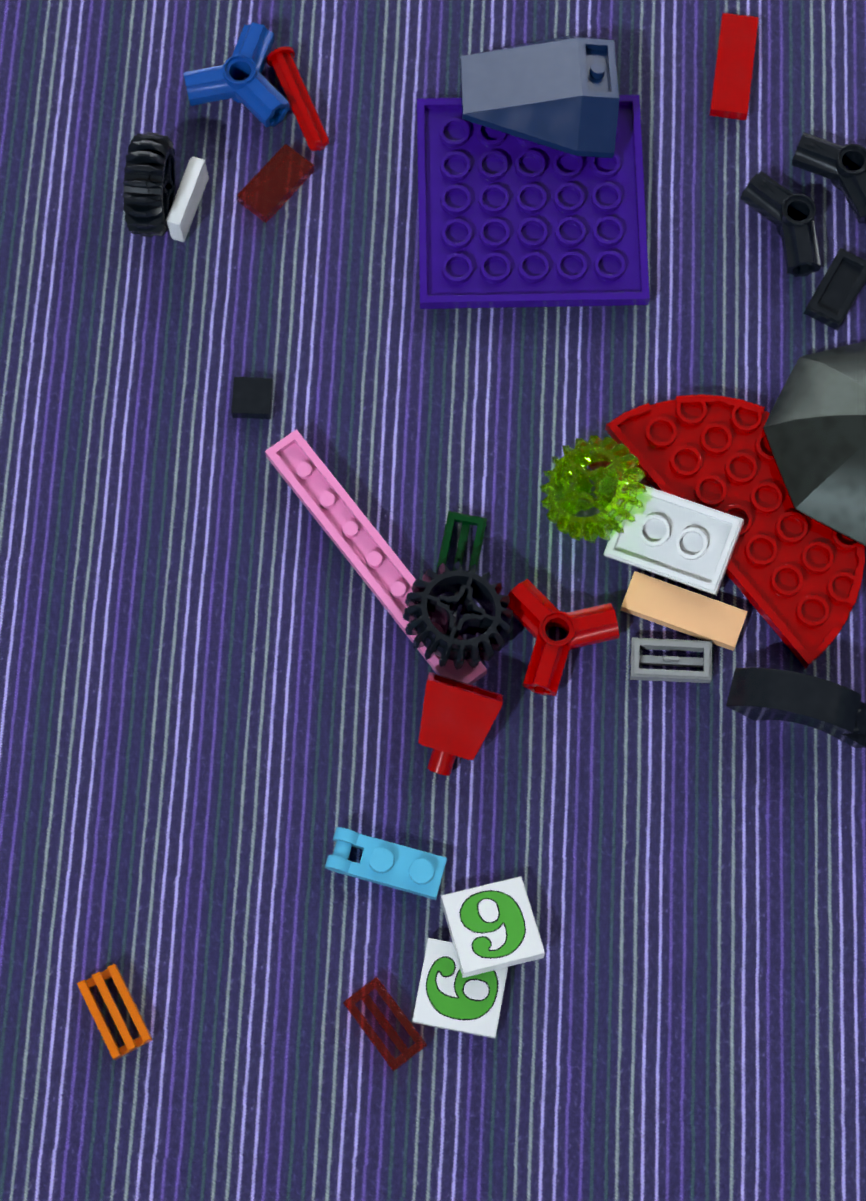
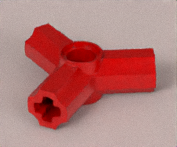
[506,579,620,696]

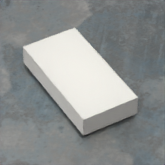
[166,156,209,242]

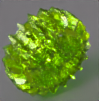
[540,435,647,543]

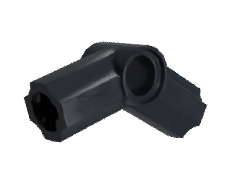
[791,132,866,224]
[740,171,821,277]

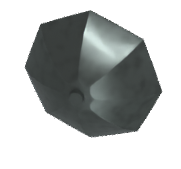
[763,341,866,546]

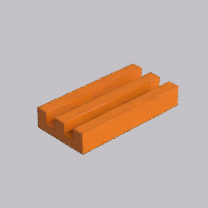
[77,963,153,1060]

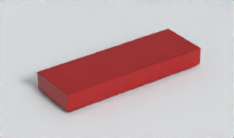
[709,13,759,120]

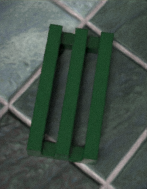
[436,511,487,593]

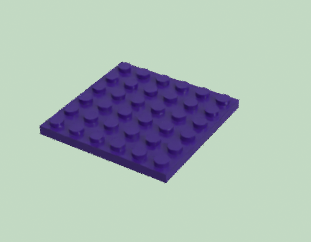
[417,95,650,309]

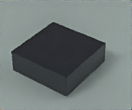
[231,377,274,419]

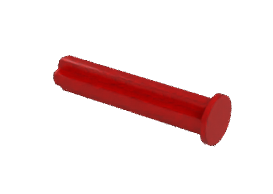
[266,46,329,151]

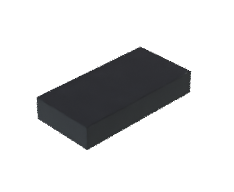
[804,248,866,331]

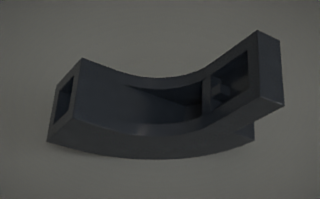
[726,668,866,748]

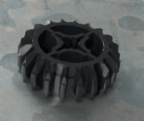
[123,132,177,237]
[403,561,513,670]

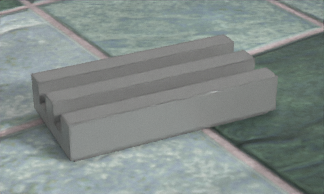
[630,637,712,683]

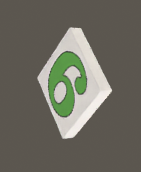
[441,876,545,978]
[412,938,508,1039]

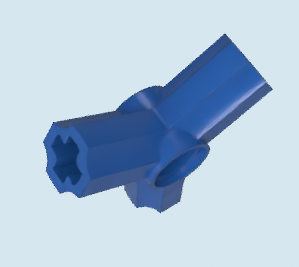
[183,22,290,128]

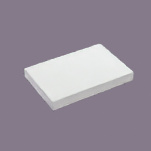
[603,481,744,596]

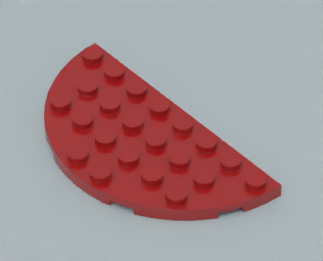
[605,394,865,668]

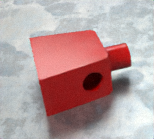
[418,672,503,776]

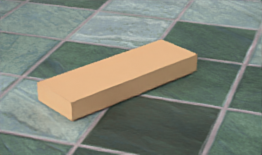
[620,571,748,651]

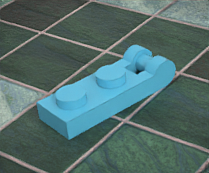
[325,827,447,900]

